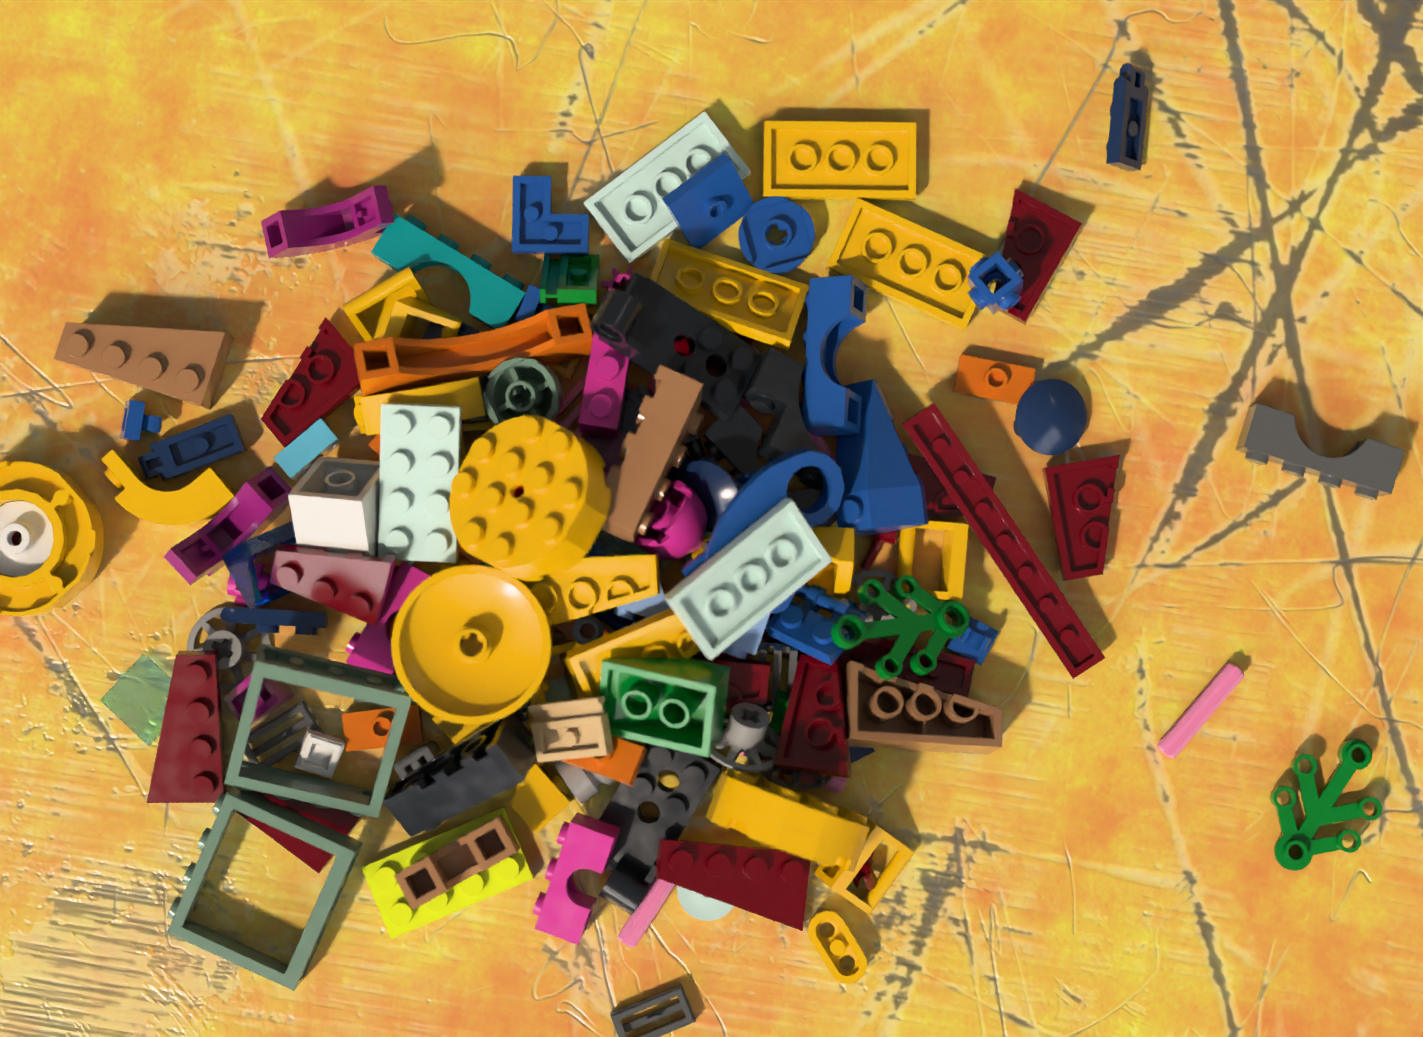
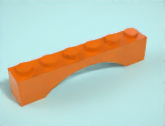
[353,303,593,397]

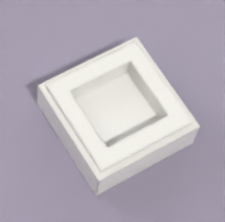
[294,729,345,779]

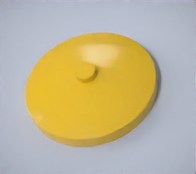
[391,565,552,725]

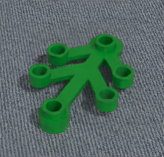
[831,575,970,680]
[1270,739,1382,871]

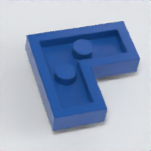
[512,176,589,254]

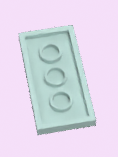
[583,111,751,265]
[378,402,462,563]
[663,498,832,660]

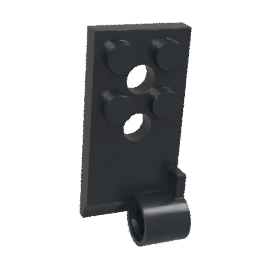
[590,272,763,421]
[599,743,723,916]

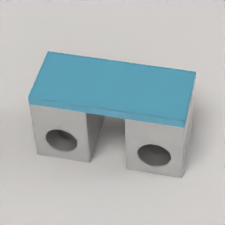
[273,418,343,481]

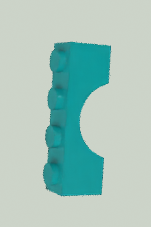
[371,214,526,330]

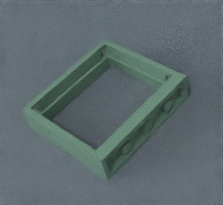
[224,643,412,818]
[167,787,363,991]

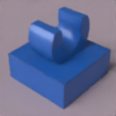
[515,284,555,322]
[120,400,162,441]
[946,616,999,665]

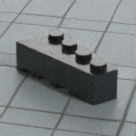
[383,712,536,837]

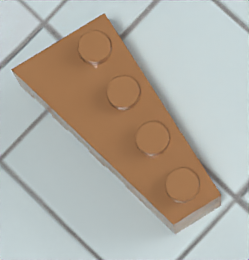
[54,322,234,410]
[601,365,705,544]
[841,661,1002,755]

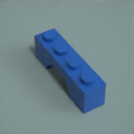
[800,275,867,437]

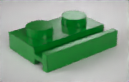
[540,254,600,305]

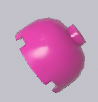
[634,480,708,560]

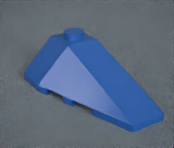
[836,379,929,537]

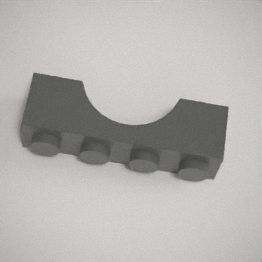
[1235,403,1405,500]

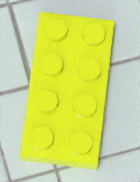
[361,806,534,939]

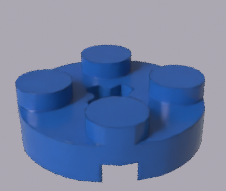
[738,196,815,274]

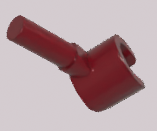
[860,530,898,571]
[852,850,877,890]

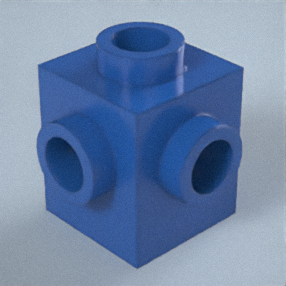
[967,251,1024,315]

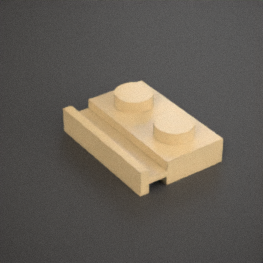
[528,695,614,763]

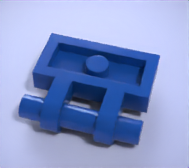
[766,584,867,666]

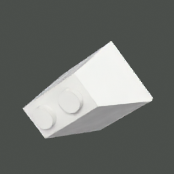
[288,456,380,557]

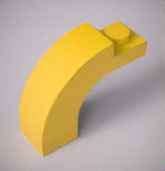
[354,377,485,435]
[101,449,237,527]

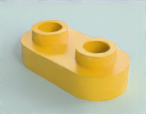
[807,910,867,984]

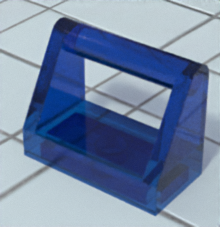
[222,521,297,610]

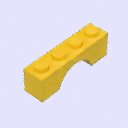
[432,716,572,834]

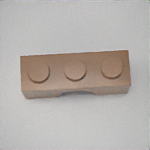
[394,814,520,910]

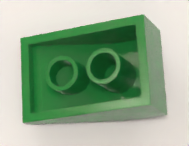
[599,658,730,758]

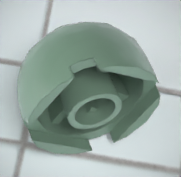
[483,357,563,425]

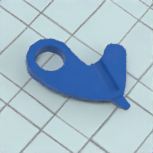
[681,448,845,614]

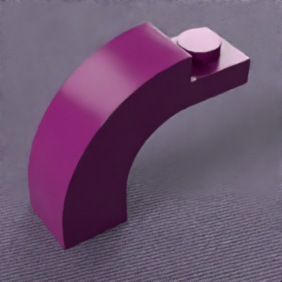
[261,185,394,258]
[164,466,292,585]

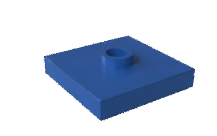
[662,153,754,249]

